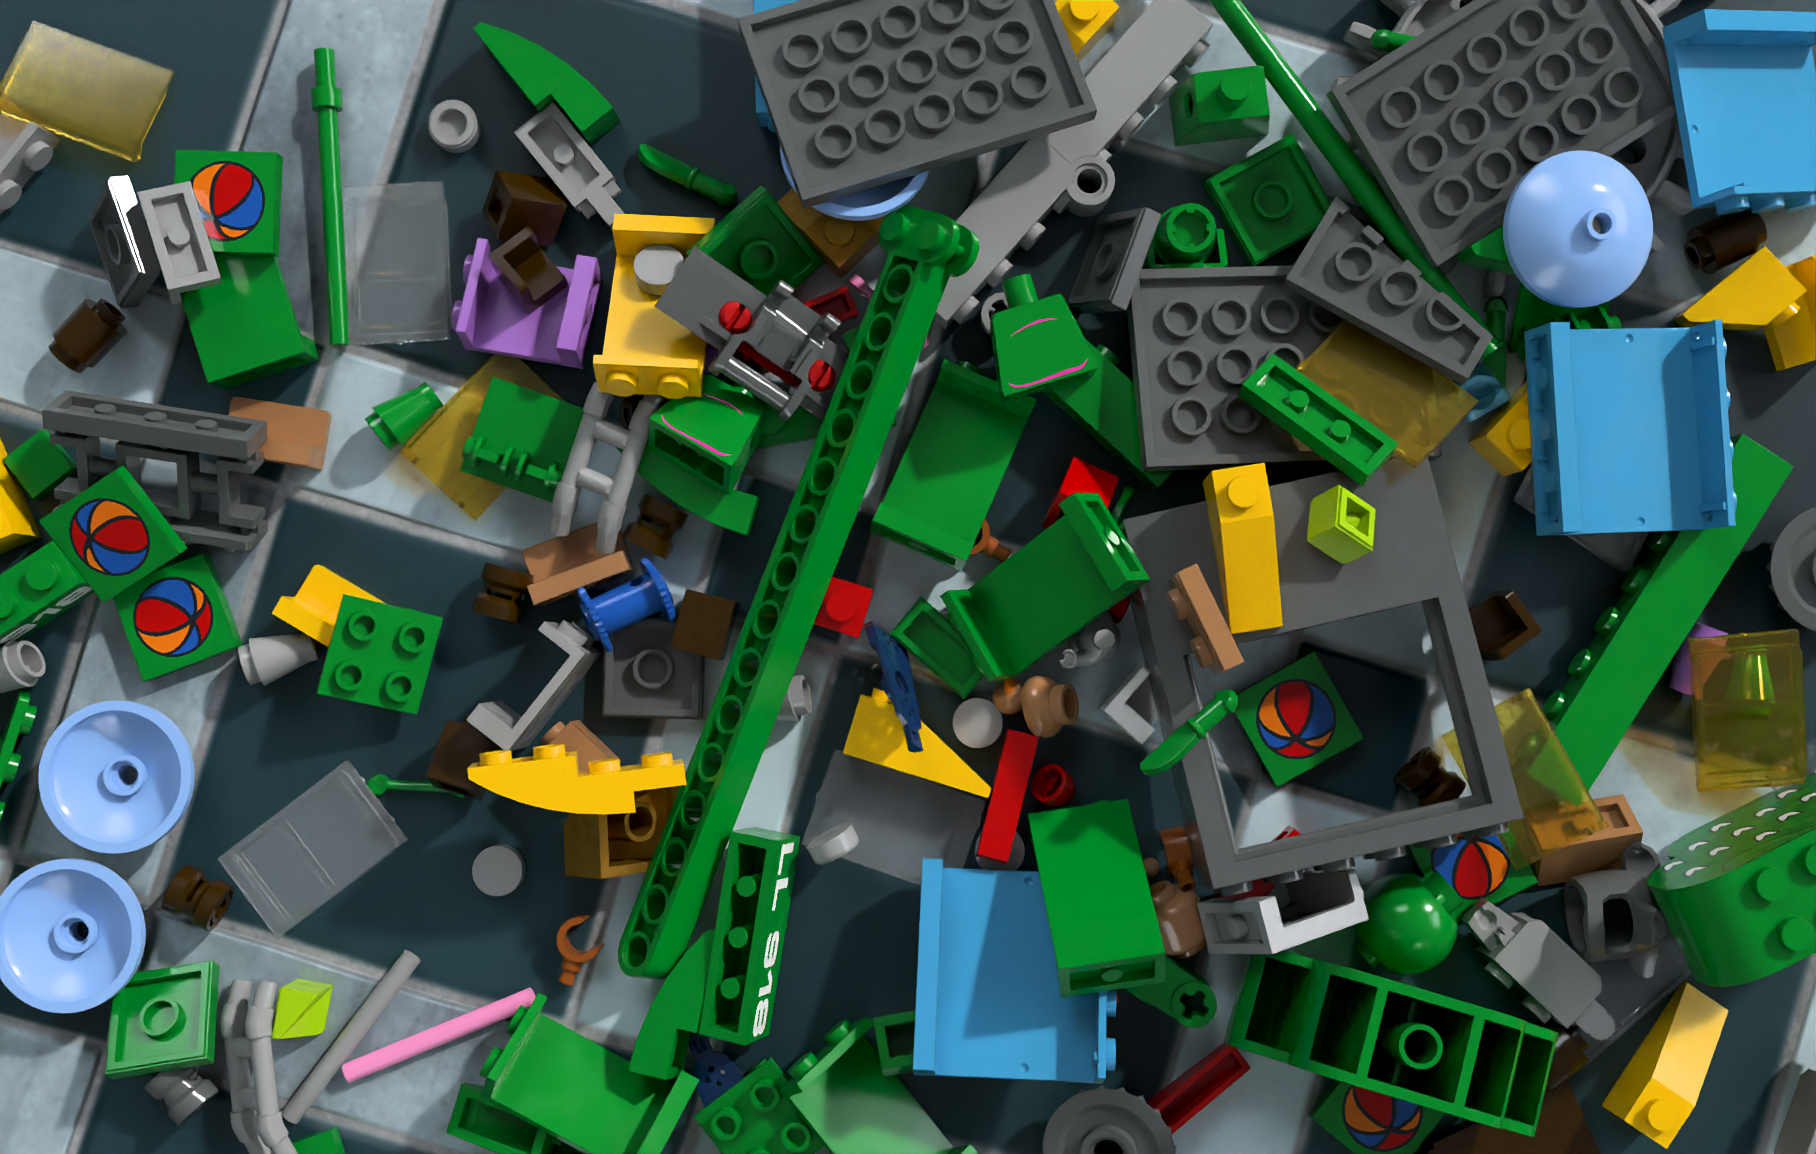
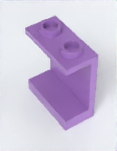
[452,238,603,369]

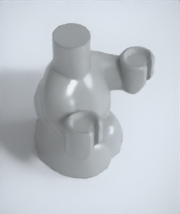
[1058,611,1121,669]

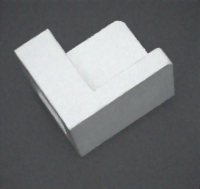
[1099,665,1158,744]

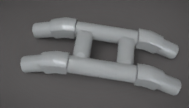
[550,382,666,554]
[220,979,298,1154]

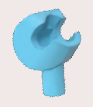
[1452,364,1511,423]

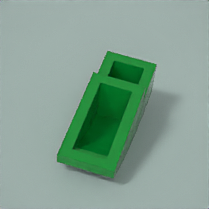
[473,22,621,145]
[616,444,761,538]
[628,928,715,1080]
[446,1082,584,1154]

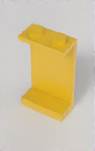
[593,213,715,399]

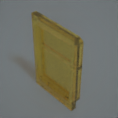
[1688,629,1807,792]

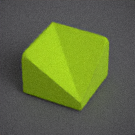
[1307,484,1376,564]
[272,978,333,1039]

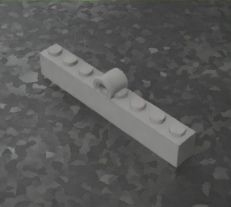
[933,0,1213,329]

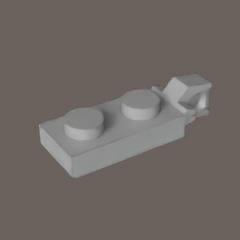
[514,102,625,230]

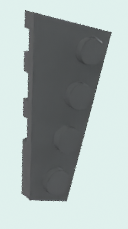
[1283,196,1493,385]

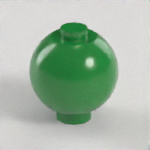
[1353,870,1464,975]

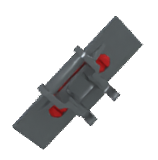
[654,246,849,422]

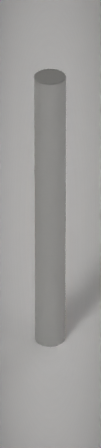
[282,950,421,1124]

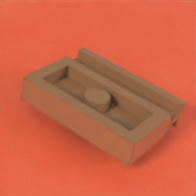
[1166,563,1245,676]

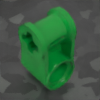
[1125,955,1217,1028]

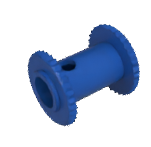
[576,558,676,653]

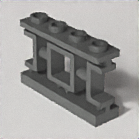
[42,391,268,552]

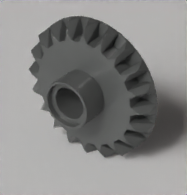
[1765,507,1816,632]
[1043,1084,1176,1154]

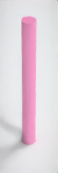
[342,987,536,1083]

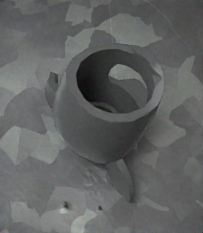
[1564,842,1671,978]

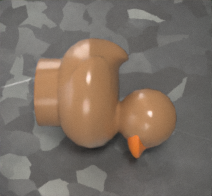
[992,675,1079,738]

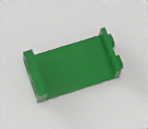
[180,255,320,390]
[870,359,1037,572]
[940,492,1150,682]
[1028,799,1165,998]
[479,993,699,1154]
[779,1016,978,1154]

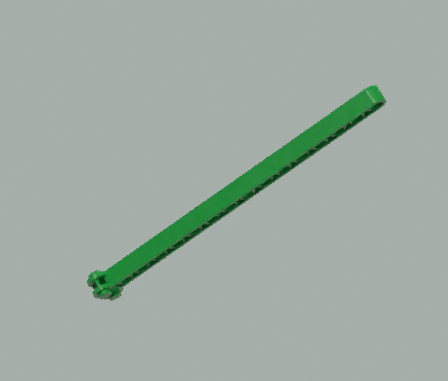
[618,205,979,980]

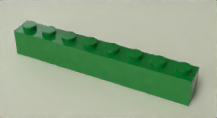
[1511,434,1794,807]

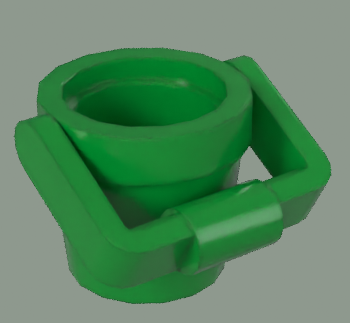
[1145,203,1228,269]

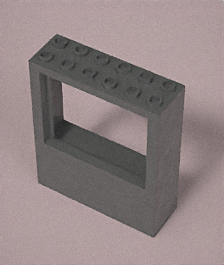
[1119,451,1524,896]

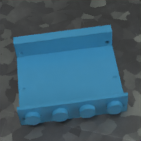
[1662,9,1816,215]
[1524,320,1737,536]
[913,858,1116,1084]

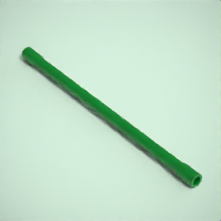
[1208,0,1501,362]

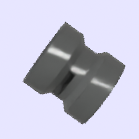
[144,1066,220,1126]

